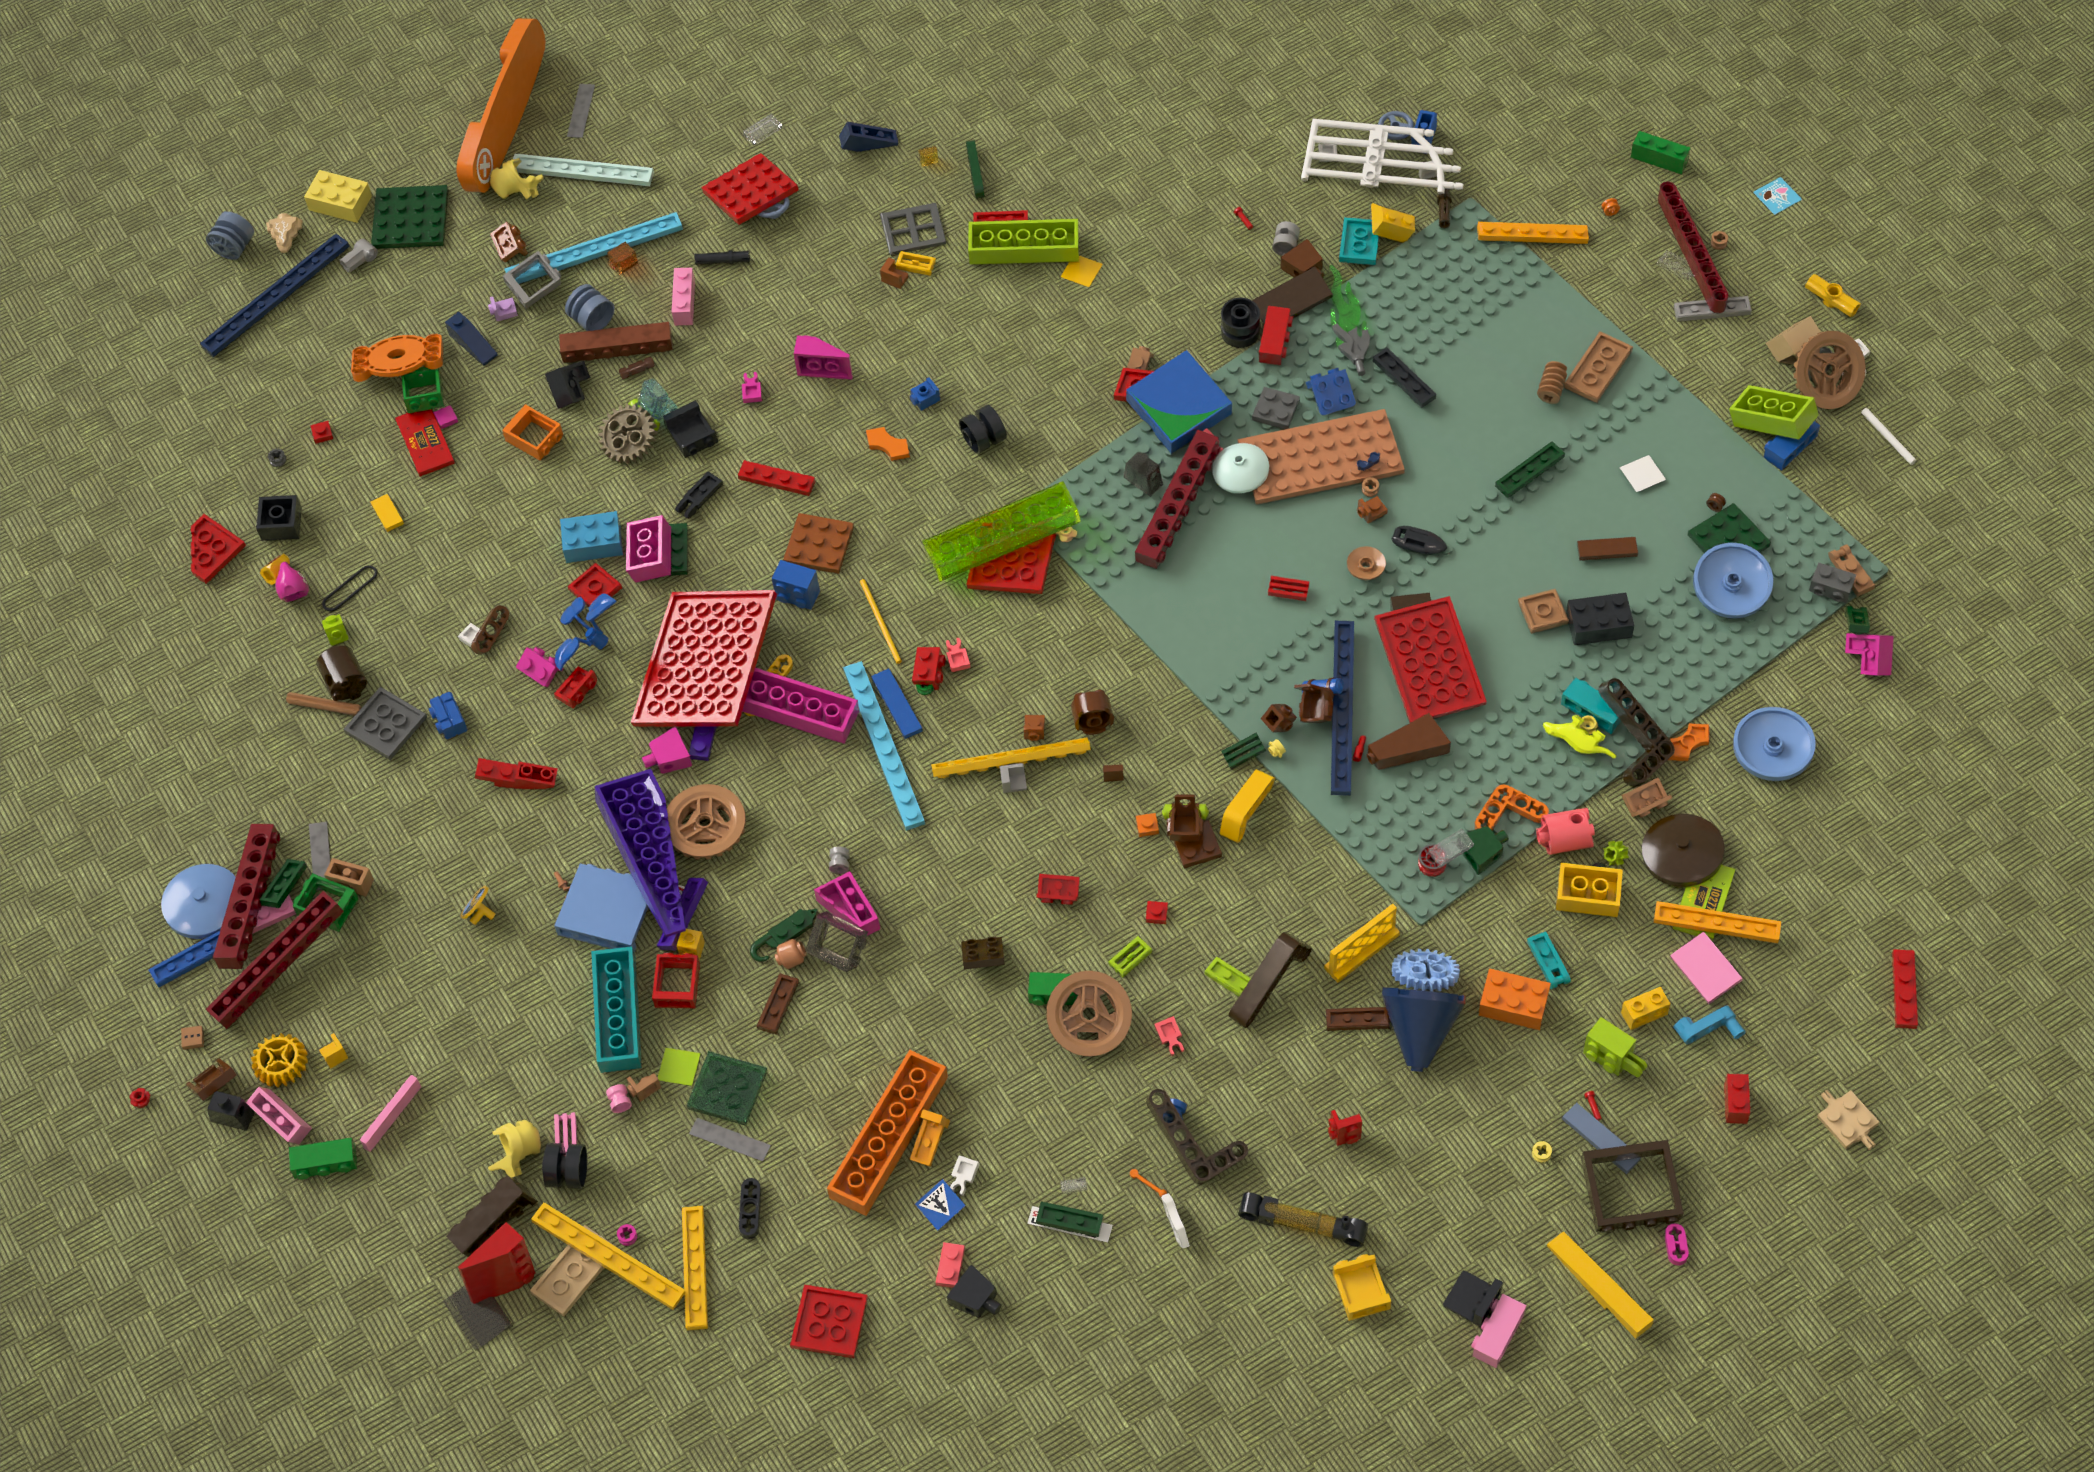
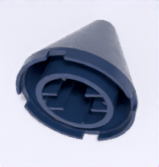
[1382,987,1466,1072]

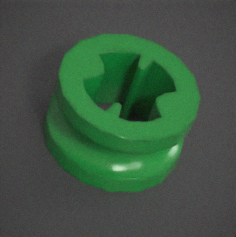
[916,684,934,695]

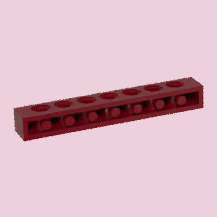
[1135,430,1221,569]
[213,824,281,969]
[205,891,344,1029]

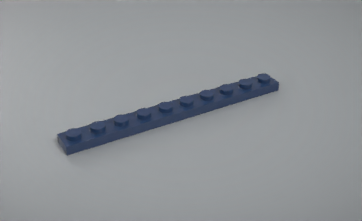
[200,233,349,357]
[1331,620,1354,796]

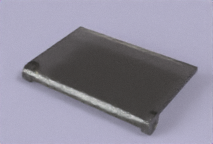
[443,1286,513,1351]

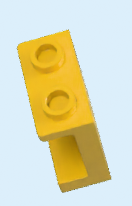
[1333,1254,1391,1321]

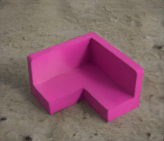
[1845,633,1894,676]

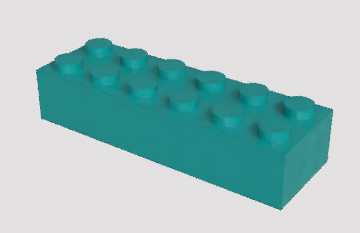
[591,946,642,1073]

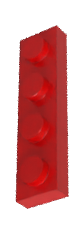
[738,460,816,496]
[1892,949,1918,1029]

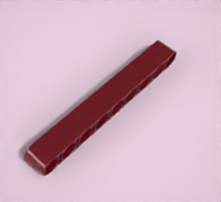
[1658,181,1729,313]

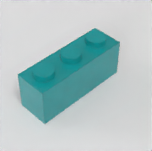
[1561,677,1626,734]

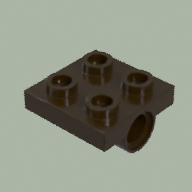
[961,936,1005,970]

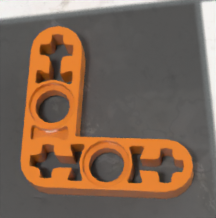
[1475,784,1549,830]

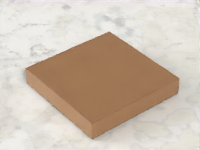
[1518,589,1569,634]

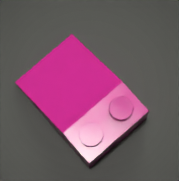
[794,335,853,380]

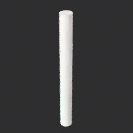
[1861,408,1916,465]

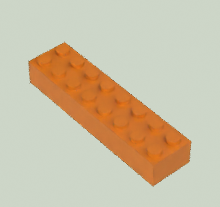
[827,1050,948,1216]

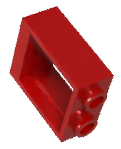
[652,953,700,1009]

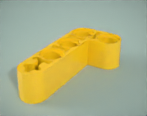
[1220,769,1275,843]

